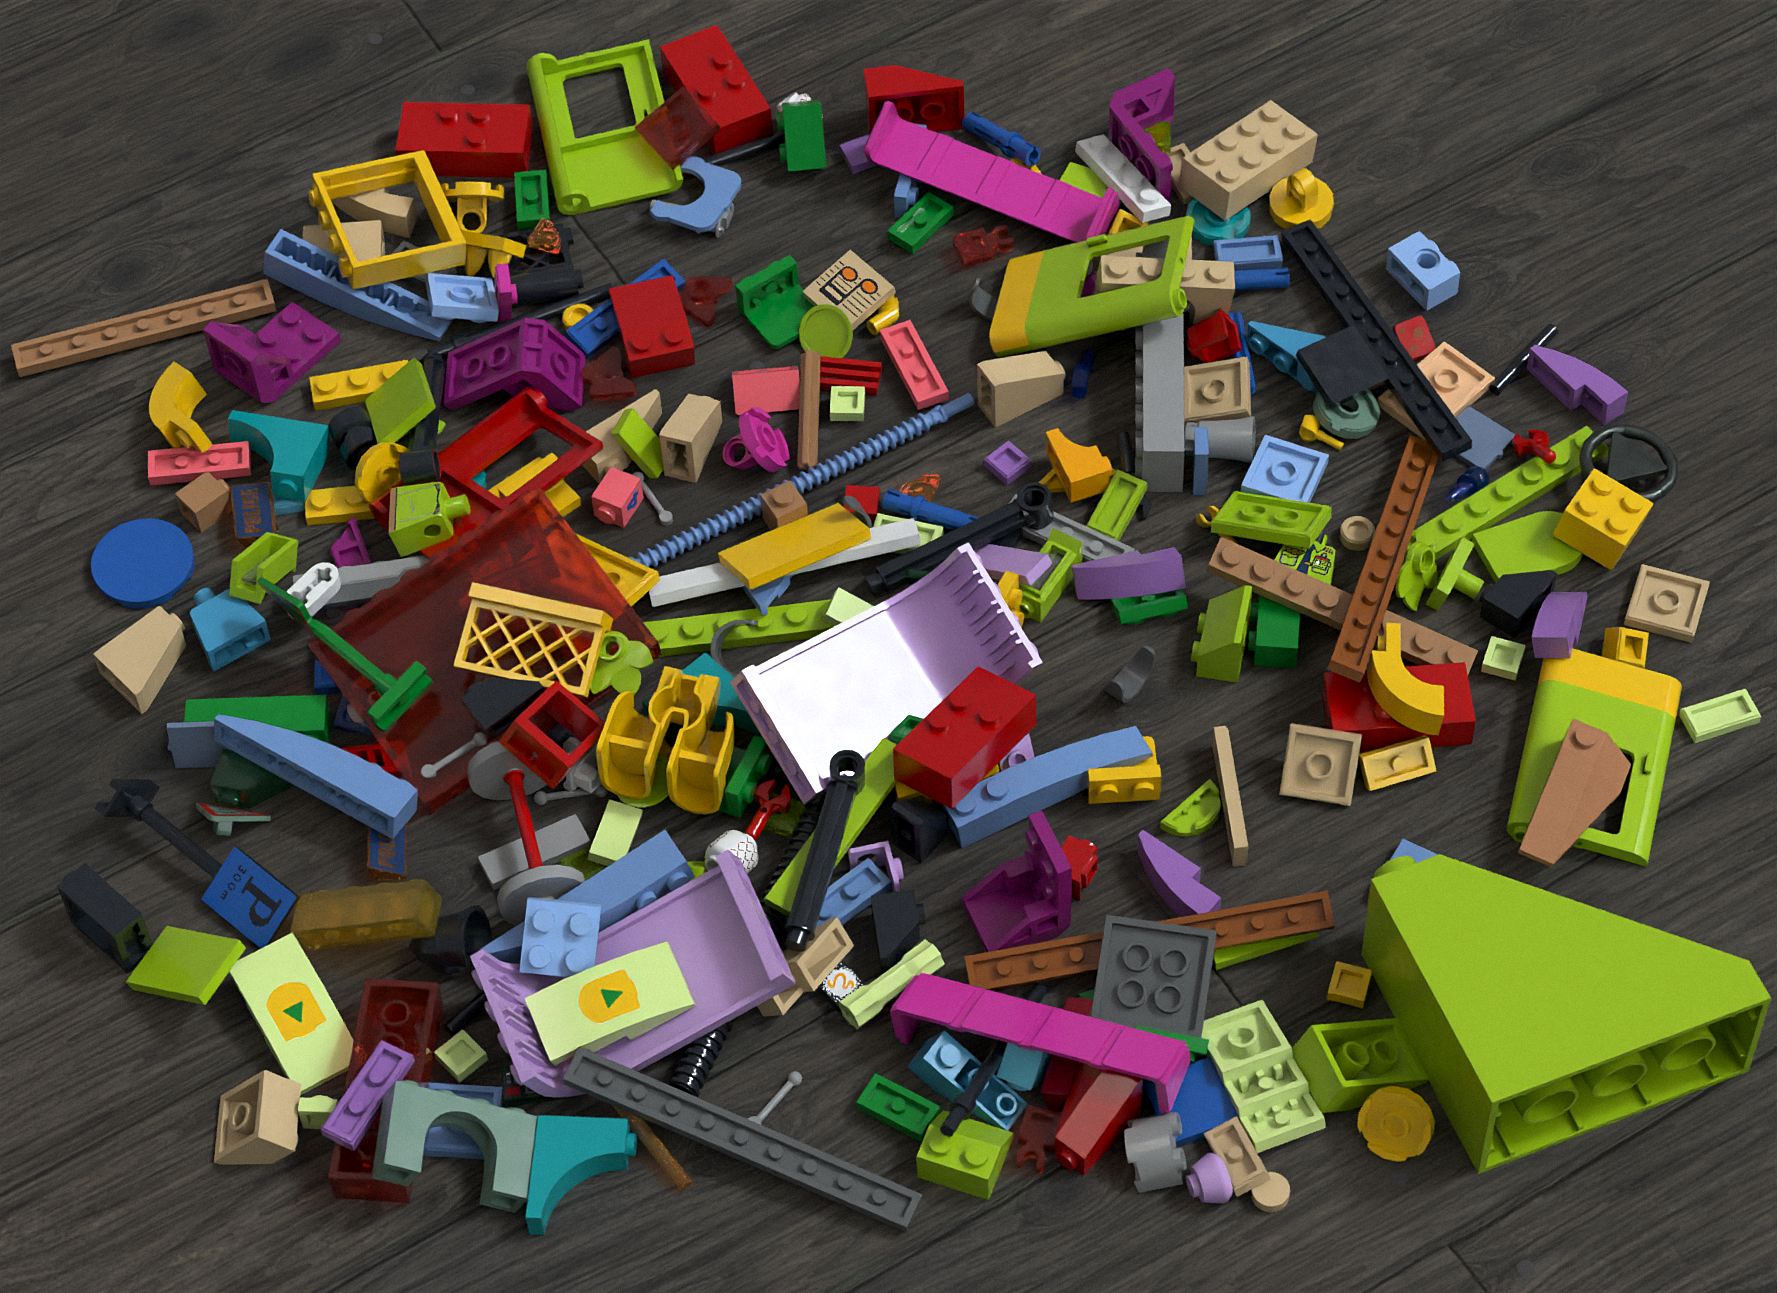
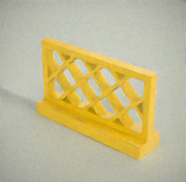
[453,582,613,698]

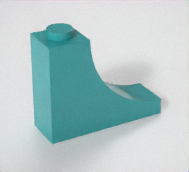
[228,410,331,502]
[642,653,763,742]
[526,1115,637,1235]

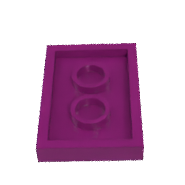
[1109,68,1175,203]
[203,302,341,403]
[443,318,585,411]
[962,810,1072,952]

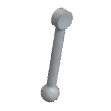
[632,471,673,526]
[421,732,487,780]
[534,784,608,805]
[748,1071,802,1125]

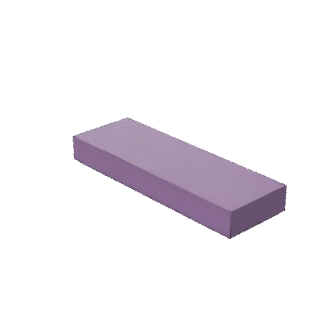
[974,544,1052,585]

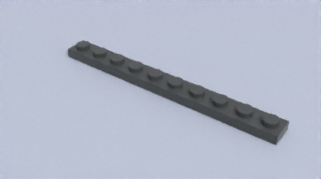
[563,1047,922,1233]

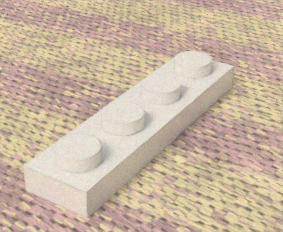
[1075,135,1171,223]

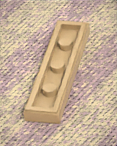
[1212,726,1248,867]

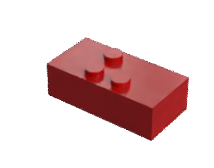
[660,25,773,154]
[396,102,533,178]
[1322,662,1476,753]
[893,666,1036,809]

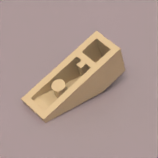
[582,389,662,484]

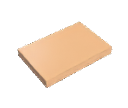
[1378,341,1495,441]

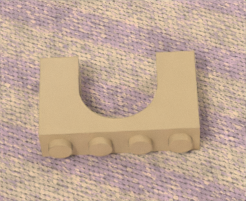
[1093,255,1235,330]

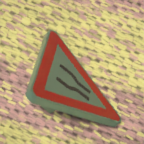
[196,803,271,836]

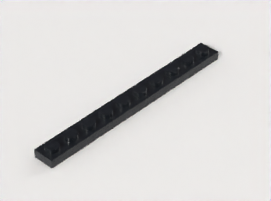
[1281,219,1472,462]

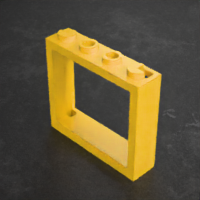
[308,150,467,290]

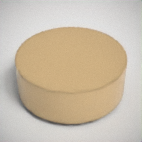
[1340,516,1375,551]
[1251,1172,1290,1212]

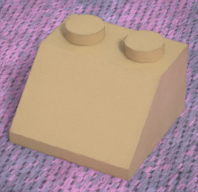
[214,1070,301,1165]

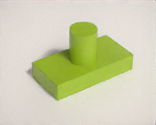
[1426,537,1484,611]

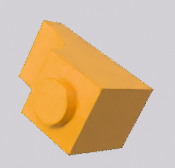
[1046,428,1113,503]

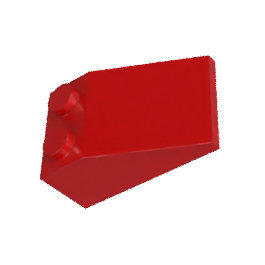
[864,65,965,133]
[609,275,695,378]

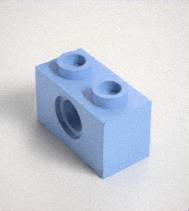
[1386,231,1460,311]

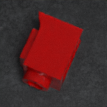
[1186,308,1242,363]
[1061,835,1098,901]

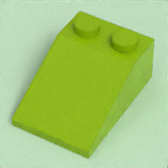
[1292,1018,1430,1113]

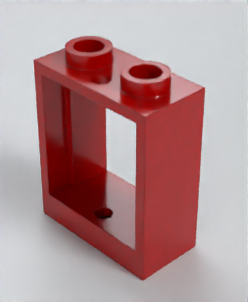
[499,680,605,789]

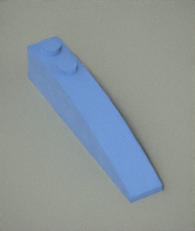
[263,229,453,341]
[214,714,418,839]
[943,726,1153,849]
[480,830,695,964]

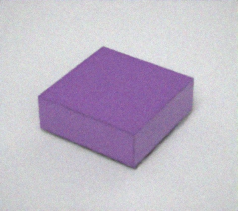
[839,135,877,174]
[984,441,1032,485]

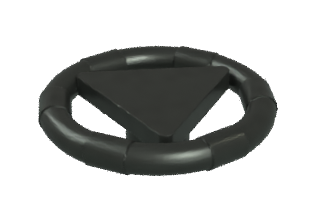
[1579,424,1678,502]

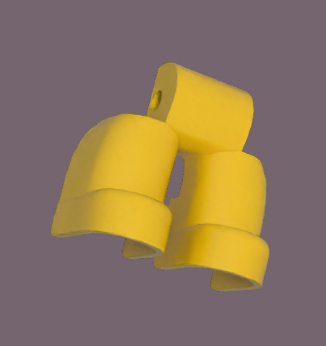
[596,666,735,814]

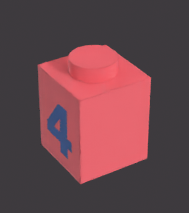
[591,467,643,528]

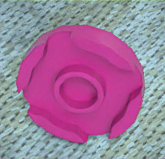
[723,407,790,473]

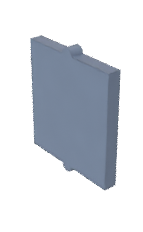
[1455,405,1515,474]
[166,721,238,769]

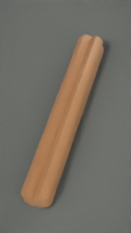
[797,350,821,472]

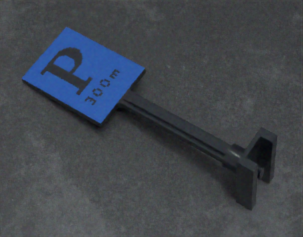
[95,779,300,948]

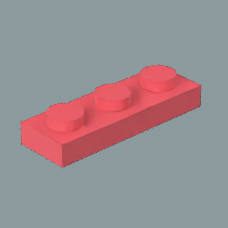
[880,320,949,410]
[148,441,251,486]

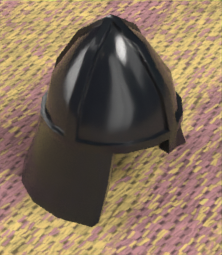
[409,905,492,974]

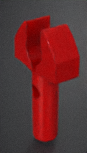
[1513,430,1556,464]
[744,779,791,840]

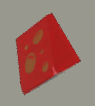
[1393,315,1436,361]

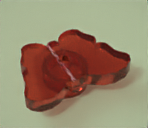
[679,276,733,327]
[582,346,637,400]

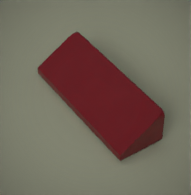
[1041,997,1093,1113]

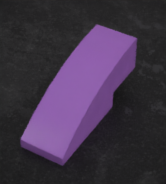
[1527,345,1628,425]
[1071,547,1186,599]
[1531,592,1587,658]
[1138,830,1221,917]

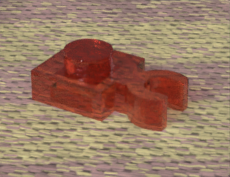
[953,225,1014,268]
[1017,1104,1062,1174]

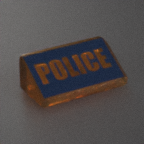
[230,482,277,549]
[367,823,407,882]

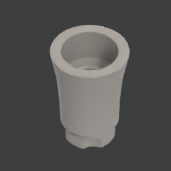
[1185,416,1256,463]

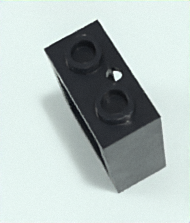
[57,863,153,974]

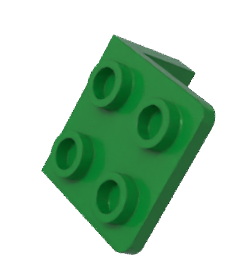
[735,255,815,349]
[718,735,772,818]

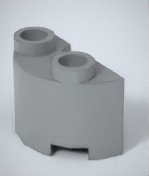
[1124,1111,1187,1193]

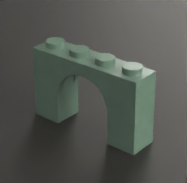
[372,1080,538,1213]

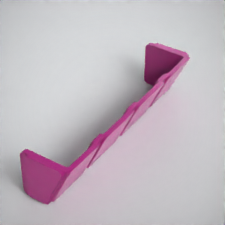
[864,101,1120,243]
[890,972,1191,1114]

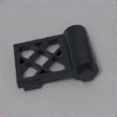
[499,223,584,308]

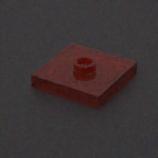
[634,87,721,170]

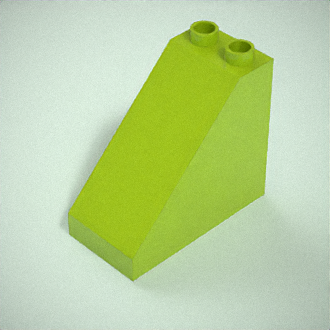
[1361,854,1771,1174]

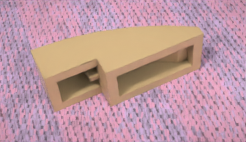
[330,187,417,238]
[757,917,854,1016]

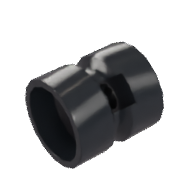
[328,407,378,470]

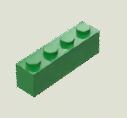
[184,695,331,754]

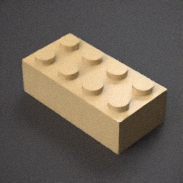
[1178,100,1318,220]

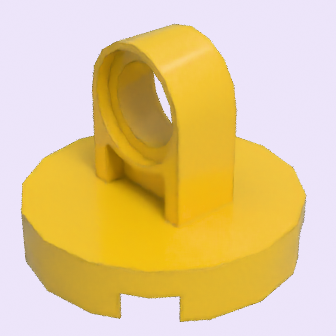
[1269,168,1334,229]
[440,182,504,233]
[355,442,408,504]
[1357,1086,1435,1162]

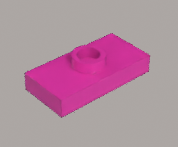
[495,263,517,323]

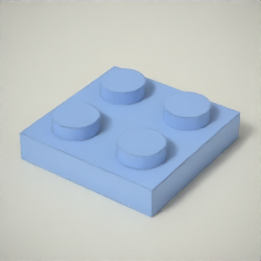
[426,273,499,323]
[1241,435,1329,503]
[520,897,601,977]

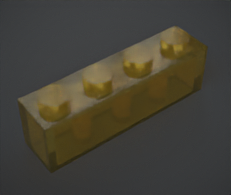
[290,879,443,950]

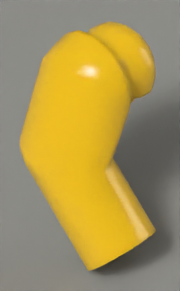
[866,295,899,335]

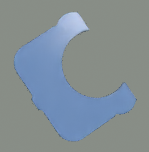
[650,157,741,232]

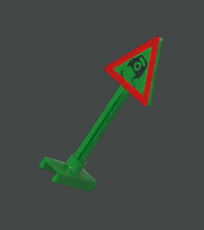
[256,577,433,733]

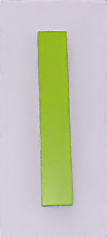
[765,737,898,917]

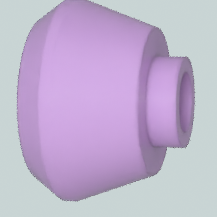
[1186,1153,1233,1203]

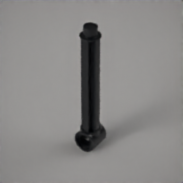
[399,352,447,486]
[864,482,1054,595]
[783,749,865,952]

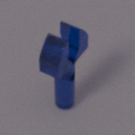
[1071,350,1096,399]

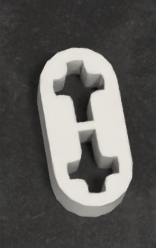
[287,562,341,618]

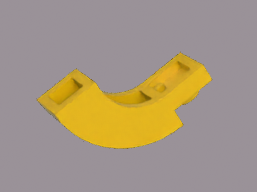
[149,362,213,453]
[1367,622,1444,735]

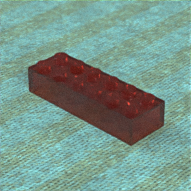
[328,978,444,1203]

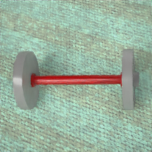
[466,741,586,926]

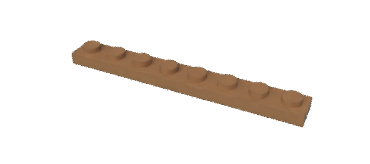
[11,279,277,377]
[1206,537,1478,675]

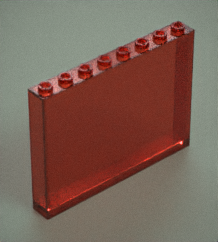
[308,487,662,815]

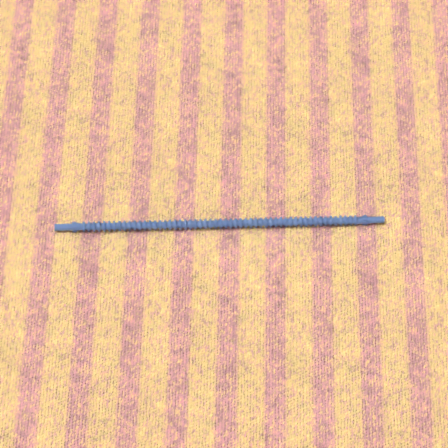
[422,393,974,676]

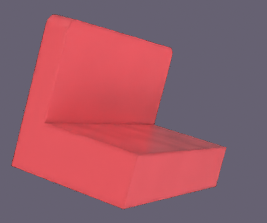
[732,365,800,415]

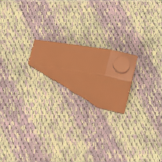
[1518,719,1631,867]

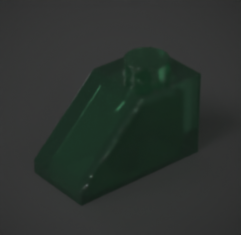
[210,749,294,809]

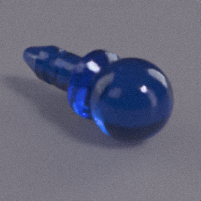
[1447,466,1489,502]

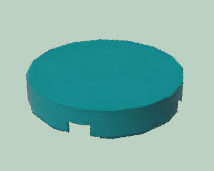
[1186,198,1251,246]

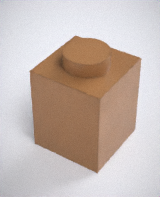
[175,471,233,533]
[760,480,808,530]

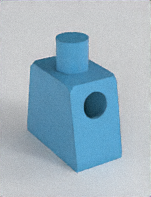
[189,588,271,671]

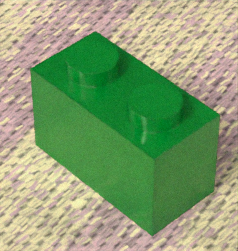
[776,100,826,171]
[1248,595,1300,668]

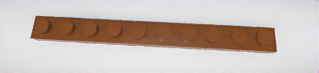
[1327,434,1438,683]
[965,890,1335,991]

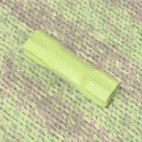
[838,939,945,1030]

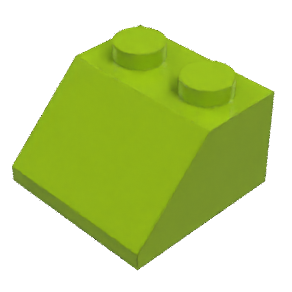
[1191,585,1252,683]
[916,1110,1014,1200]

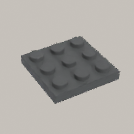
[1091,915,1217,1038]

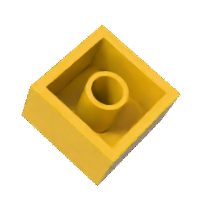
[1552,468,1654,571]

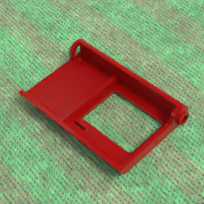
[369,387,604,569]

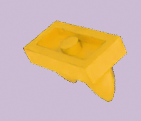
[461,230,526,278]

